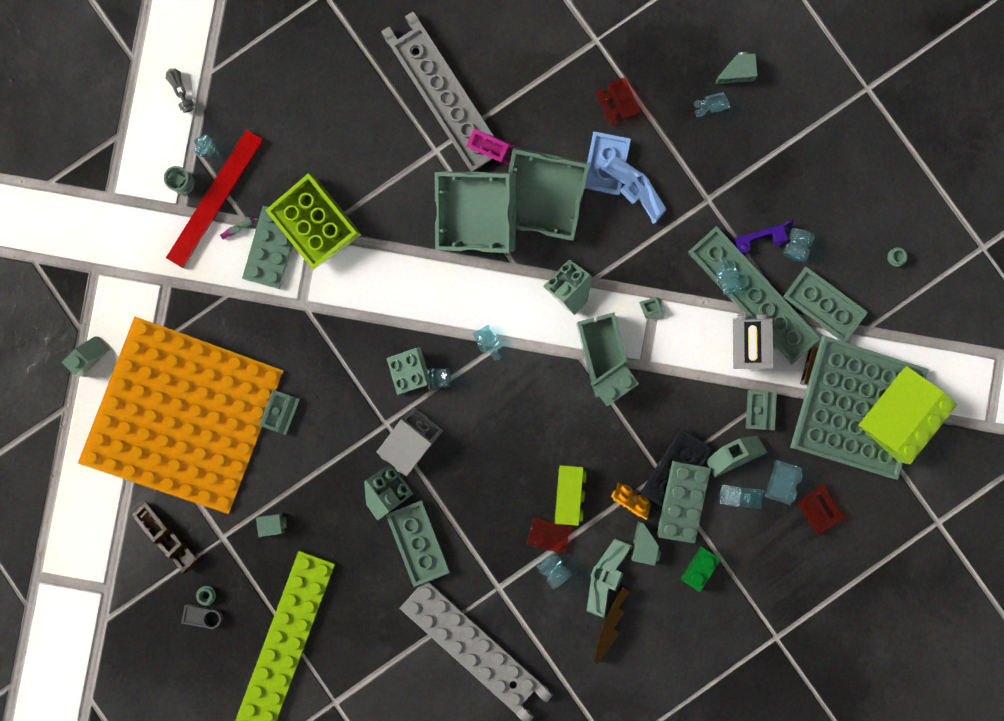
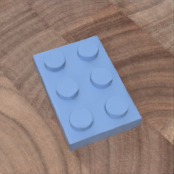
[585,131,631,196]

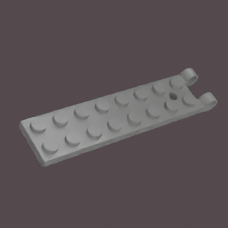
[381,12,493,172]
[399,581,553,721]

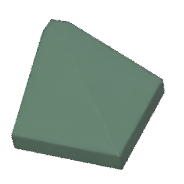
[639,297,664,319]

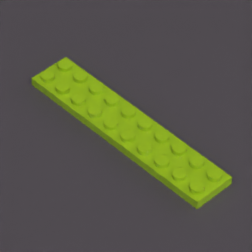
[235,550,336,721]

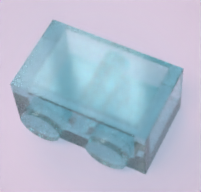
[764,460,803,505]

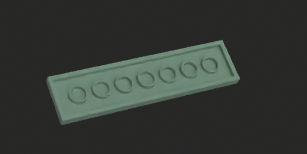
[687,226,821,365]

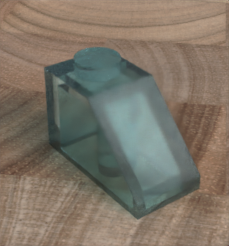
[720,484,763,509]

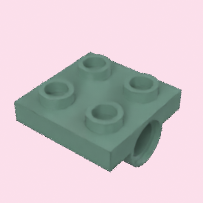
[386,347,431,395]

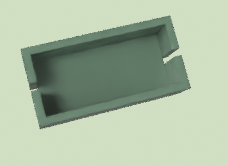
[576,312,630,397]

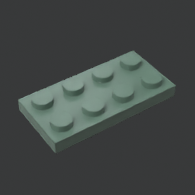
[242,206,293,289]
[783,267,868,342]
[656,461,711,543]
[386,500,450,587]

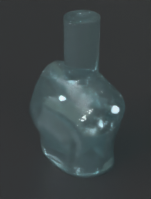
[193,134,216,158]
[716,257,742,294]
[472,325,502,361]
[427,368,451,389]

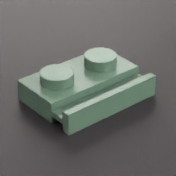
[590,361,639,407]
[259,389,300,435]
[746,390,777,430]

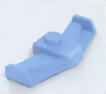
[601,155,667,224]

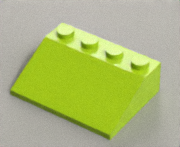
[265,173,362,270]
[858,366,958,464]

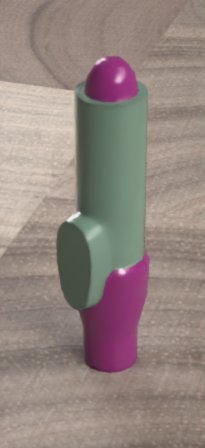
[220,217,254,240]

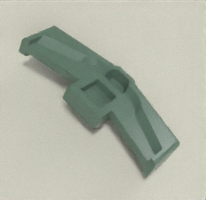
[587,539,633,619]

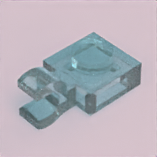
[694,92,730,117]

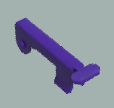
[734,220,793,255]

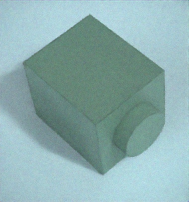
[256,513,287,537]

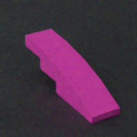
[466,128,519,165]

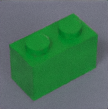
[680,547,721,592]

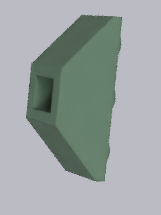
[706,435,767,478]

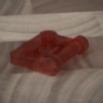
[796,483,846,535]

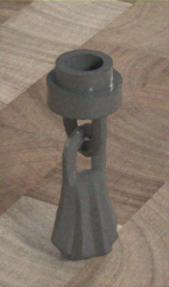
[165,68,194,113]

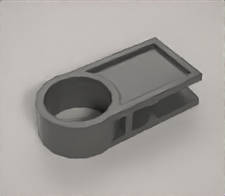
[181,604,223,629]

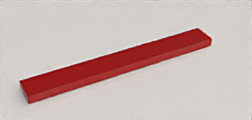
[165,130,264,268]

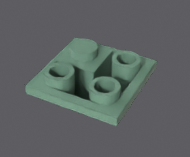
[543,260,592,315]
[364,464,413,520]

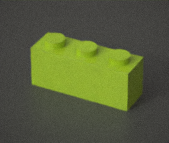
[555,465,586,526]

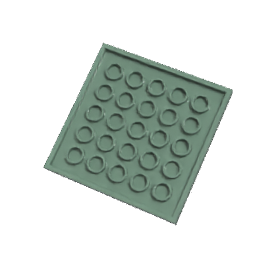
[790,336,929,480]

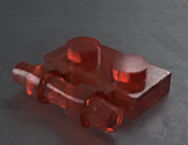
[595,77,640,126]

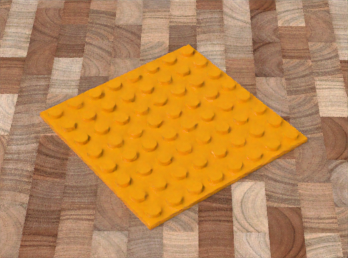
[77,316,283,514]

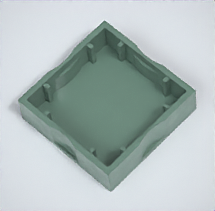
[508,147,590,241]
[435,171,516,253]

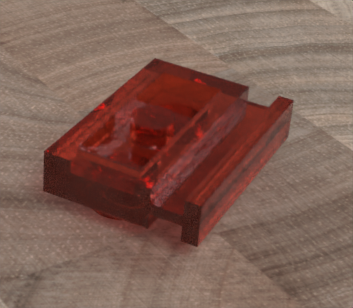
[527,517,571,554]

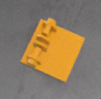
[611,483,651,520]

